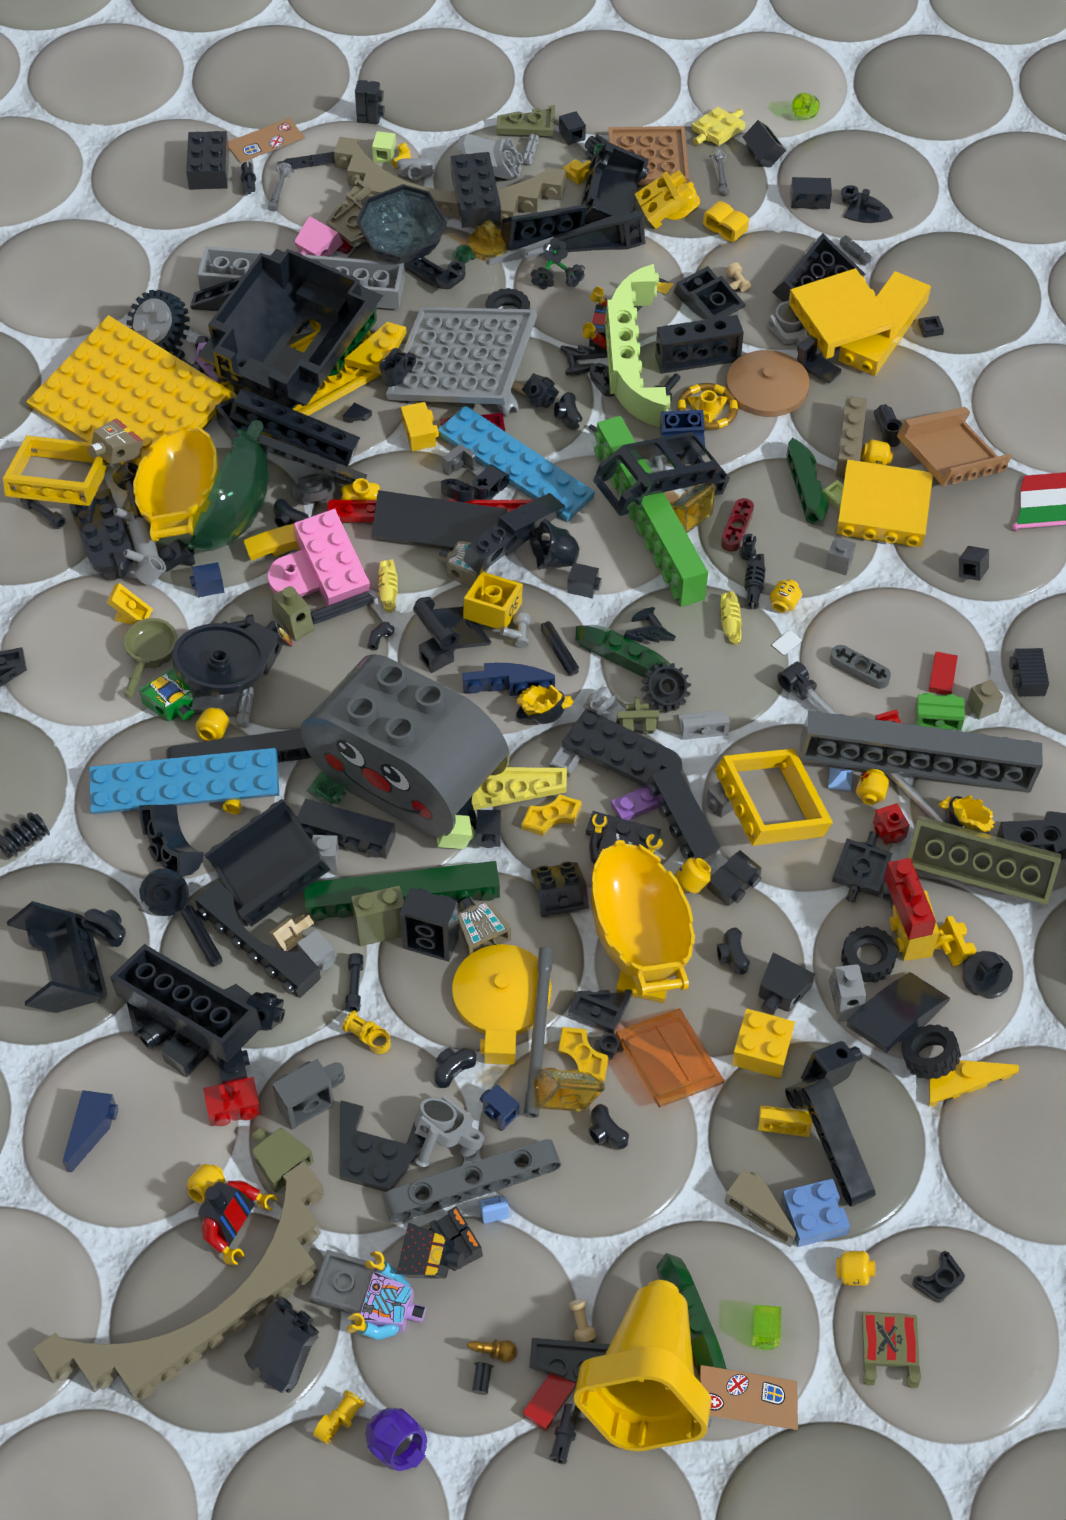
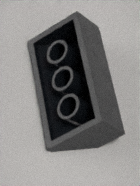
[500,205,587,250]

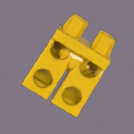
[635,170,693,229]

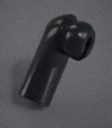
[367,622,395,650]

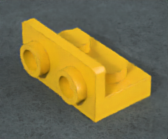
[758,1105,812,1137]

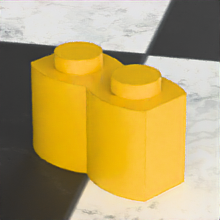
[703,201,750,242]

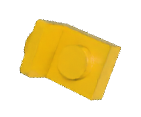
[562,159,591,185]

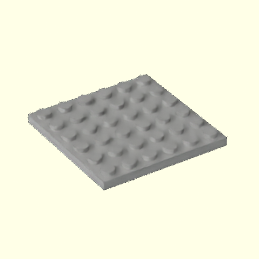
[386,307,537,404]

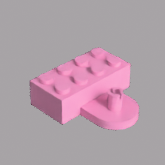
[268,509,370,606]

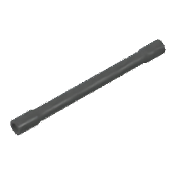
[524,947,554,1118]

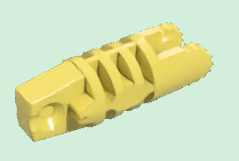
[378,559,398,613]
[720,591,742,645]

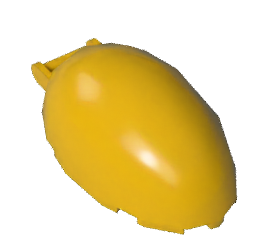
[133,425,221,542]
[591,840,695,997]

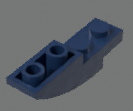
[462,662,555,696]

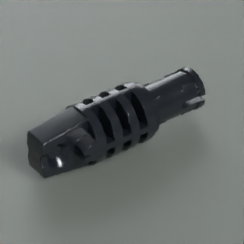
[744,554,766,609]

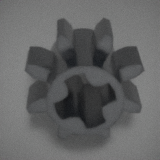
[585,134,608,158]

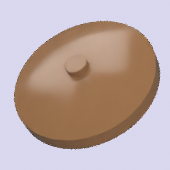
[726,350,810,417]

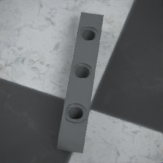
[382,1139,562,1223]

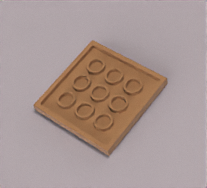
[608,126,689,186]

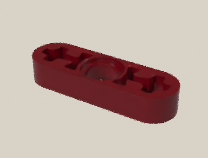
[721,498,754,552]

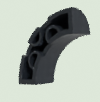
[139,805,204,877]

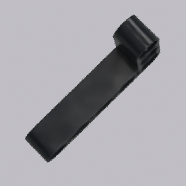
[785,1077,876,1207]

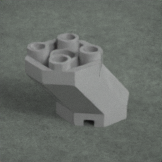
[457,134,523,180]

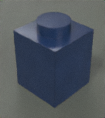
[190,562,225,598]

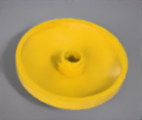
[452,944,551,1035]

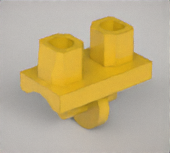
[935,916,977,967]

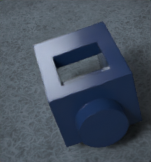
[479,1084,519,1131]

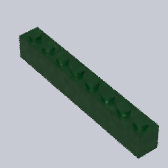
[304,861,500,921]

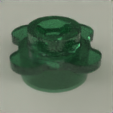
[452,245,476,264]

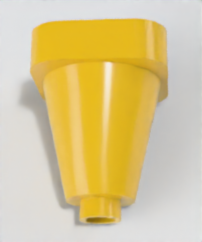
[574,1280,712,1451]

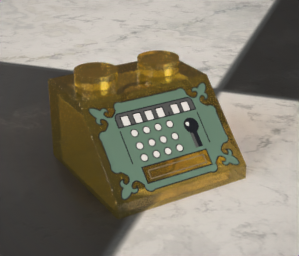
[670,483,716,533]
[533,1068,605,1112]

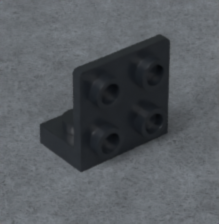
[531,861,589,917]

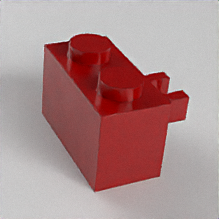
[203,1077,262,1126]

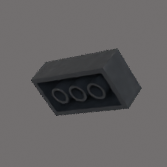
[450,152,501,228]

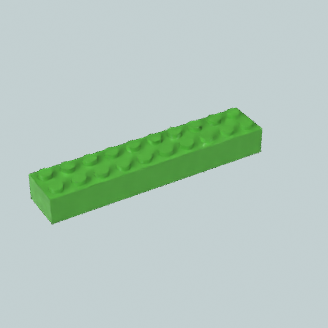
[594,415,708,607]

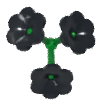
[530,238,585,290]

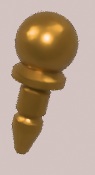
[467,1339,517,1362]

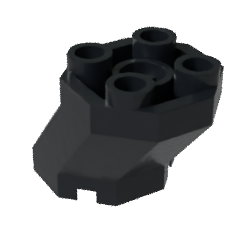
[244,1296,319,1393]

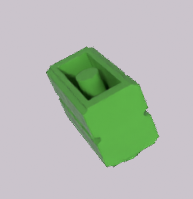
[915,693,965,730]

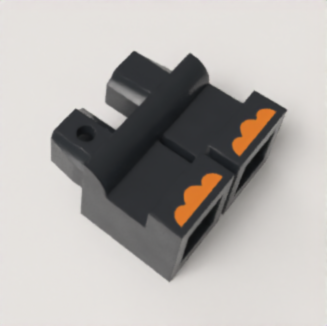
[428,1206,483,1271]

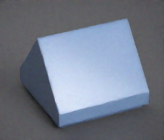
[478,1195,509,1224]

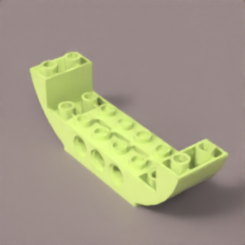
[605,264,670,427]

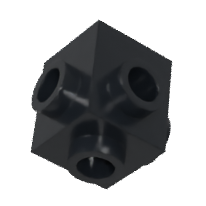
[521,373,559,408]
[247,992,285,1031]

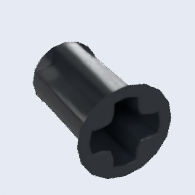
[472,1362,495,1395]

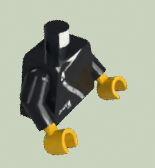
[589,814,663,865]

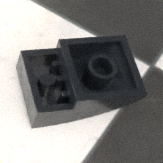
[674,266,746,320]

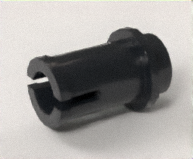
[739,533,757,561]

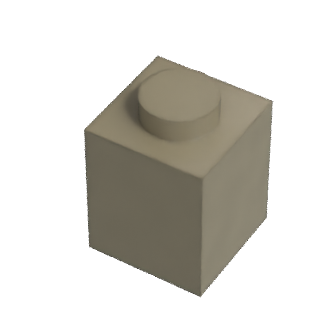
[967,679,1003,720]

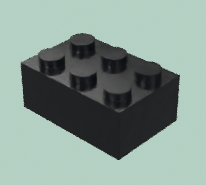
[186,131,229,190]
[400,888,459,962]

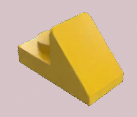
[106,583,153,625]

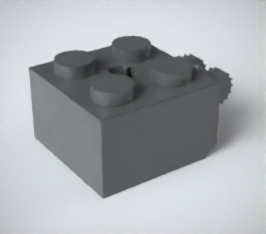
[272,1058,345,1129]

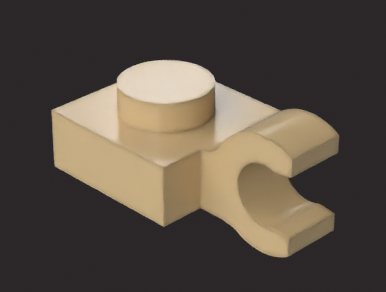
[269,914,314,951]

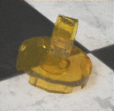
[468,220,507,261]

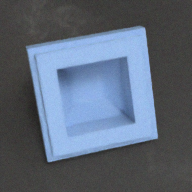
[828,767,853,791]

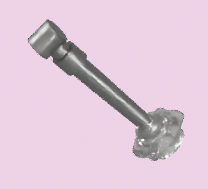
[709,148,729,196]
[268,163,294,210]

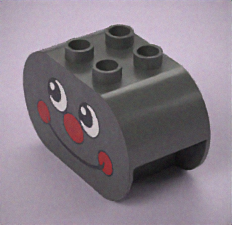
[301,654,510,837]

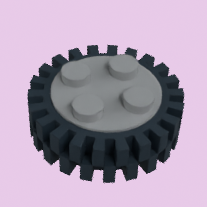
[126,289,190,353]

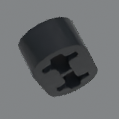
[590,363,615,397]
[441,478,474,502]

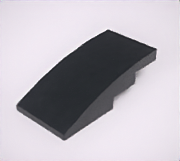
[846,972,950,1054]

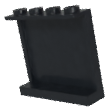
[204,799,331,927]

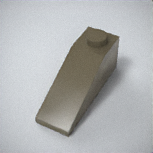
[725,1169,796,1247]

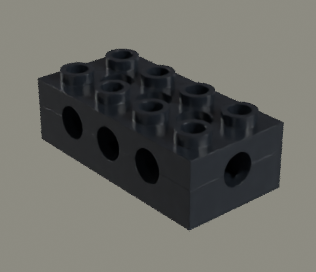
[655,315,744,374]

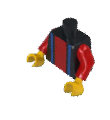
[582,286,608,349]
[198,1180,277,1265]

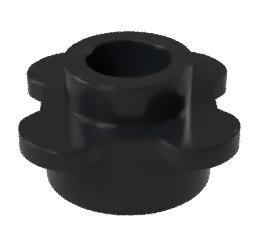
[594,1032,624,1060]

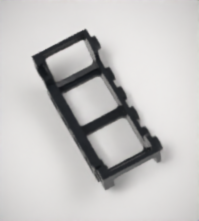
[593,431,730,516]

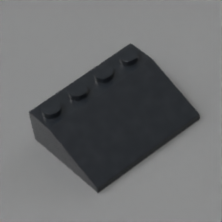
[772,233,866,302]

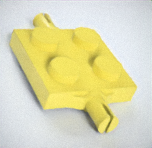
[692,107,745,146]

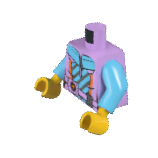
[346,1251,426,1340]

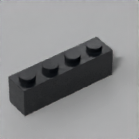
[647,764,721,860]
[297,798,396,859]

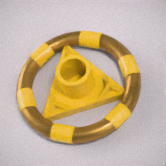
[677,383,738,430]

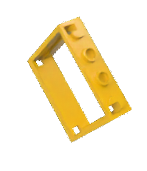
[3,435,110,506]
[715,749,833,846]

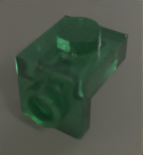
[306,771,348,805]

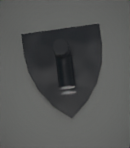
[844,189,893,223]

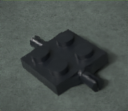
[832,831,893,903]

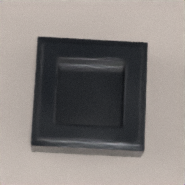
[918,316,944,338]

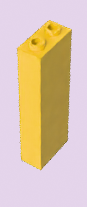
[838,271,931,376]

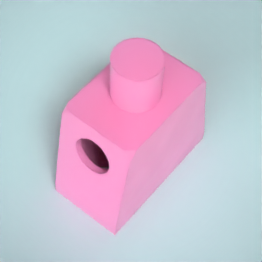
[295,216,343,257]

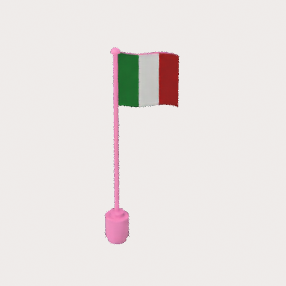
[1012,472,1066,531]

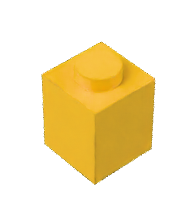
[480,1030,516,1065]

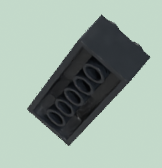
[110,944,261,1063]

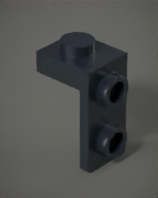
[797,335,842,383]

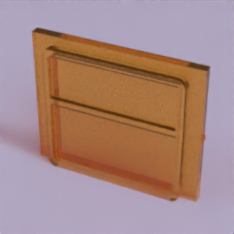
[615,1008,725,1108]

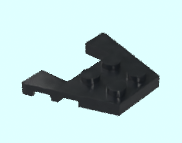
[340,1100,426,1192]

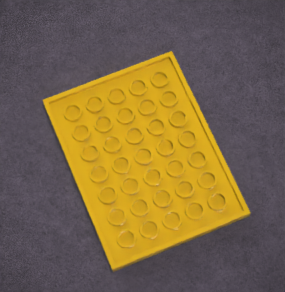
[26,315,233,466]

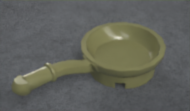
[123,618,178,699]

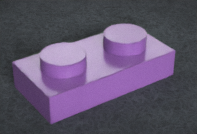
[611,787,659,820]

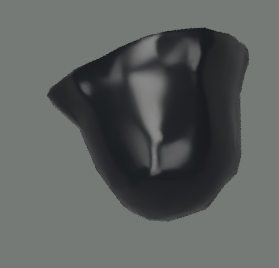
[530,519,580,570]

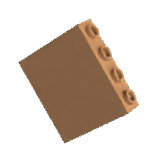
[897,407,1012,486]

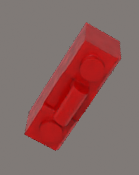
[884,858,936,940]

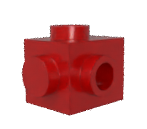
[873,803,910,845]

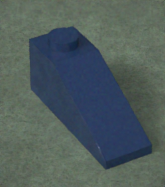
[63,1090,118,1172]

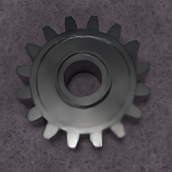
[640,662,691,713]

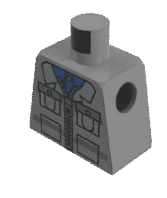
[829,964,866,1022]

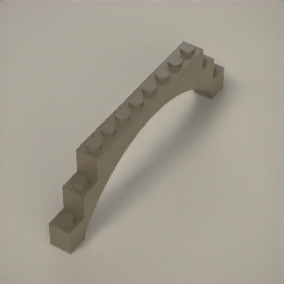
[334,137,566,225]
[32,1161,324,1401]

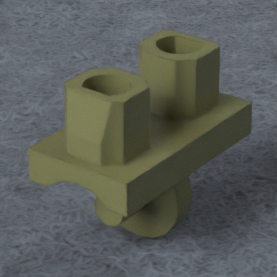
[616,697,659,734]

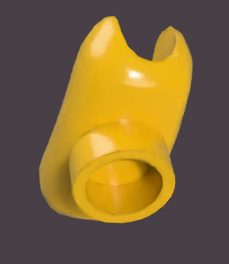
[340,478,381,500]

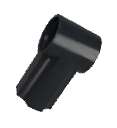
[874,404,902,447]

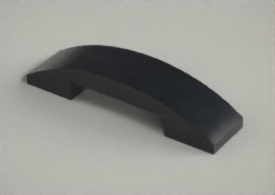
[404,257,465,289]

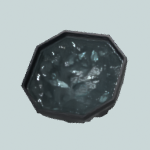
[357,184,447,264]

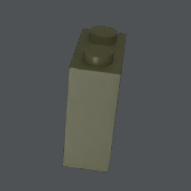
[351,886,404,946]

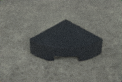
[343,402,372,423]

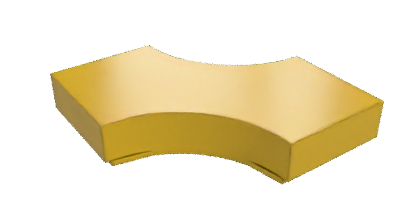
[521,795,582,836]
[558,1027,609,1082]

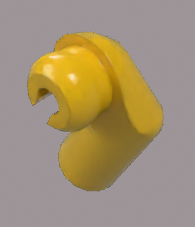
[391,142,411,169]

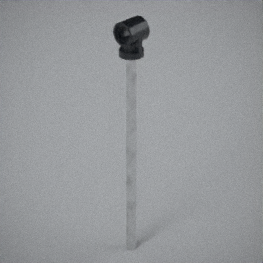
[777,661,946,823]

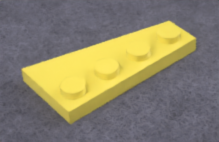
[472,767,567,810]

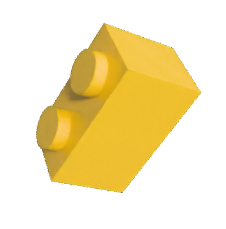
[401,402,439,451]

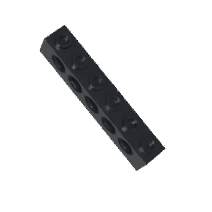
[229,388,360,467]

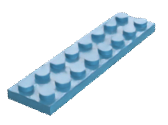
[438,406,595,522]
[89,748,280,814]

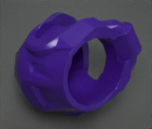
[365,1408,427,1471]

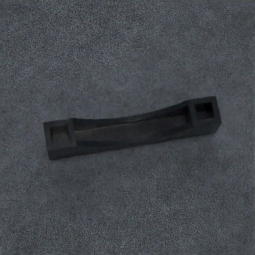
[195,881,321,998]

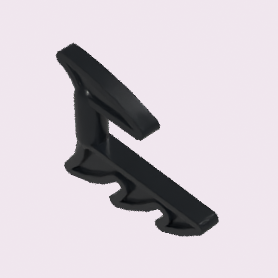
[560,345,607,375]
[624,607,676,643]

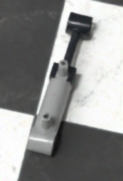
[112,460,166,585]

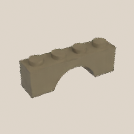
[836,396,867,476]

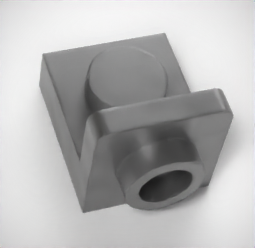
[442,444,476,476]

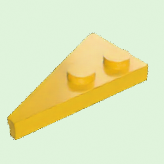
[929,1060,1019,1107]

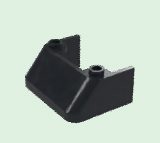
[7,901,107,1013]

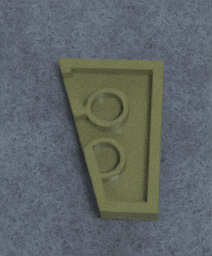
[496,105,555,136]

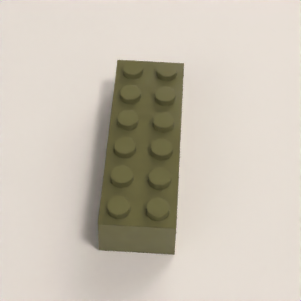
[907,816,1061,905]

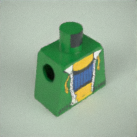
[139,667,194,721]

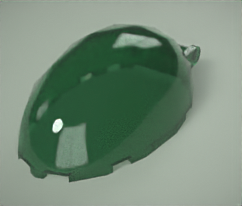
[187,420,270,551]

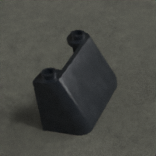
[581,142,649,225]

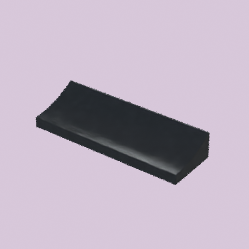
[371,490,507,550]

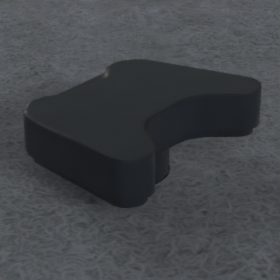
[912,1251,965,1303]

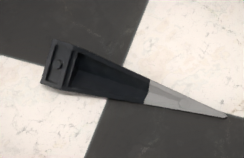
[487,210,646,265]

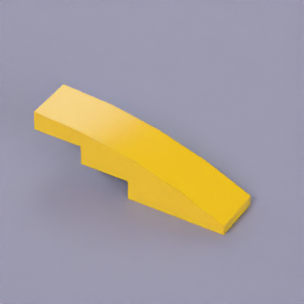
[244,524,300,561]

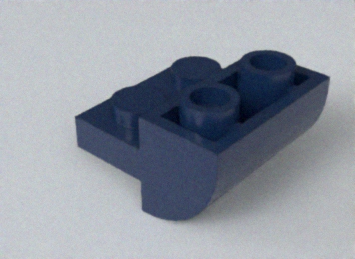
[660,410,705,457]

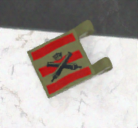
[862,1312,921,1388]

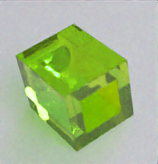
[751,1305,781,1350]

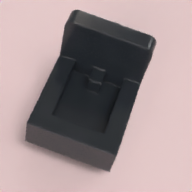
[158,539,195,572]

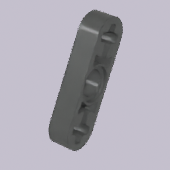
[830,645,891,689]

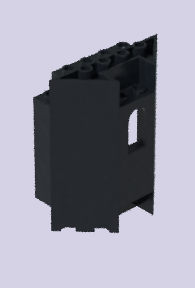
[197,249,383,409]

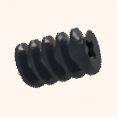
[0,812,50,860]

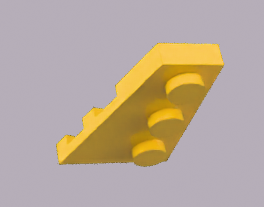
[344,322,407,374]

